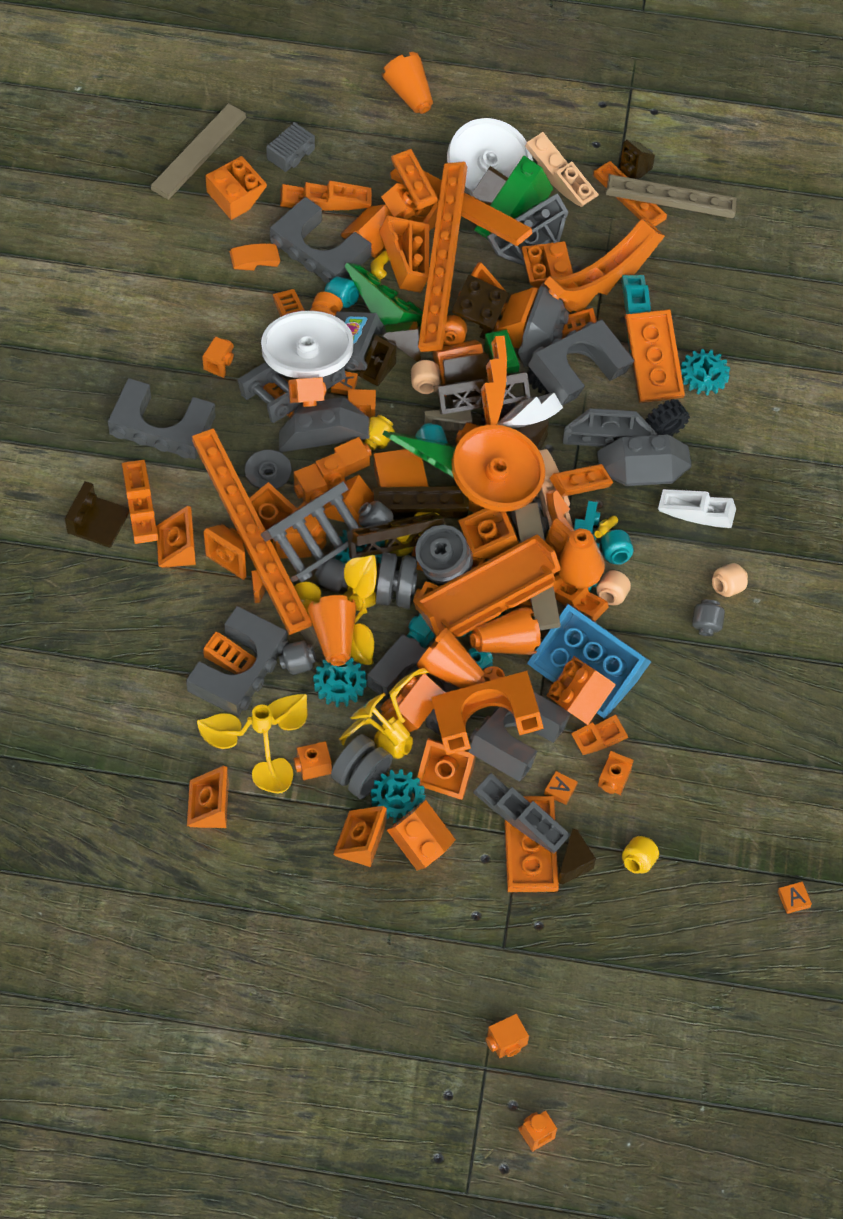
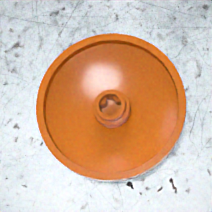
[452,425,545,512]

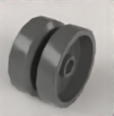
[415,525,473,585]
[376,552,417,609]
[331,734,393,799]

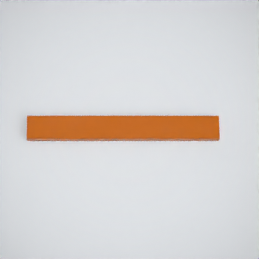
[390,168,532,246]

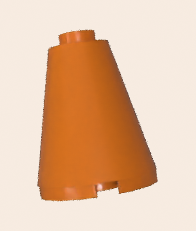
[382,52,433,114]
[558,529,605,589]
[308,595,356,666]
[470,607,540,655]
[416,628,486,688]

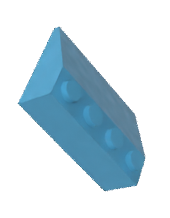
[527,604,651,719]

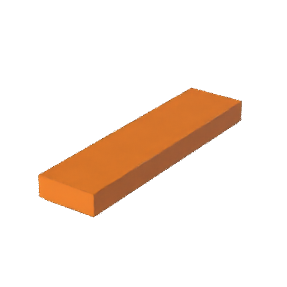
[593,161,667,226]

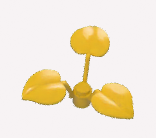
[294,555,377,665]
[339,668,429,747]
[197,694,307,794]

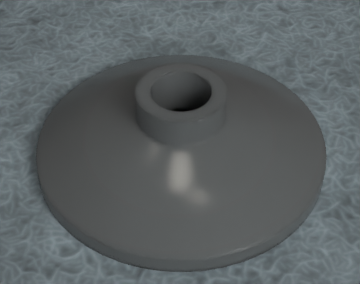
[245,450,292,489]

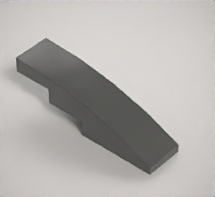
[473,773,570,854]

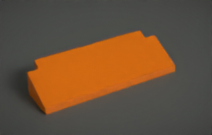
[413,534,561,637]

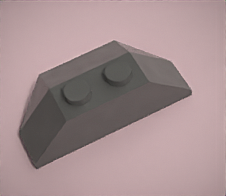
[487,193,568,266]
[518,282,569,367]
[279,397,370,452]
[563,408,657,447]
[597,435,691,486]

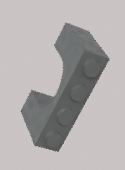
[270,197,371,284]
[528,320,634,406]
[108,378,216,460]
[186,606,289,717]
[367,634,461,736]
[469,692,571,782]

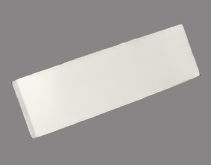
[497,393,563,429]
[658,489,736,528]

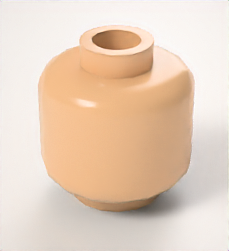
[411,360,441,394]
[712,563,748,597]
[596,570,631,606]

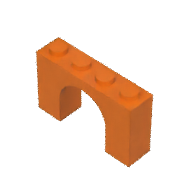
[431,671,544,755]

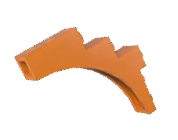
[544,219,665,313]

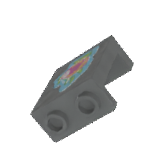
[335,312,384,371]

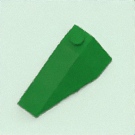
[474,155,553,240]
[345,263,423,327]
[382,430,456,478]

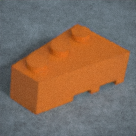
[379,215,429,293]

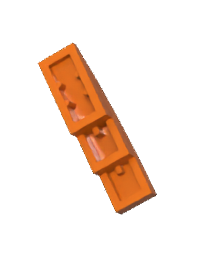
[280,181,372,211]
[480,335,507,425]
[122,460,158,544]
[553,572,609,622]

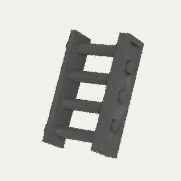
[237,362,346,423]
[261,481,360,583]

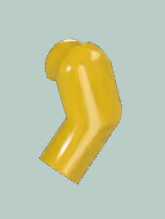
[370,251,390,280]

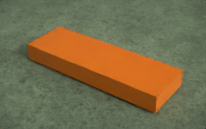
[391,149,438,210]
[549,464,613,497]

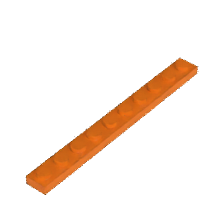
[418,162,468,352]
[192,428,312,635]

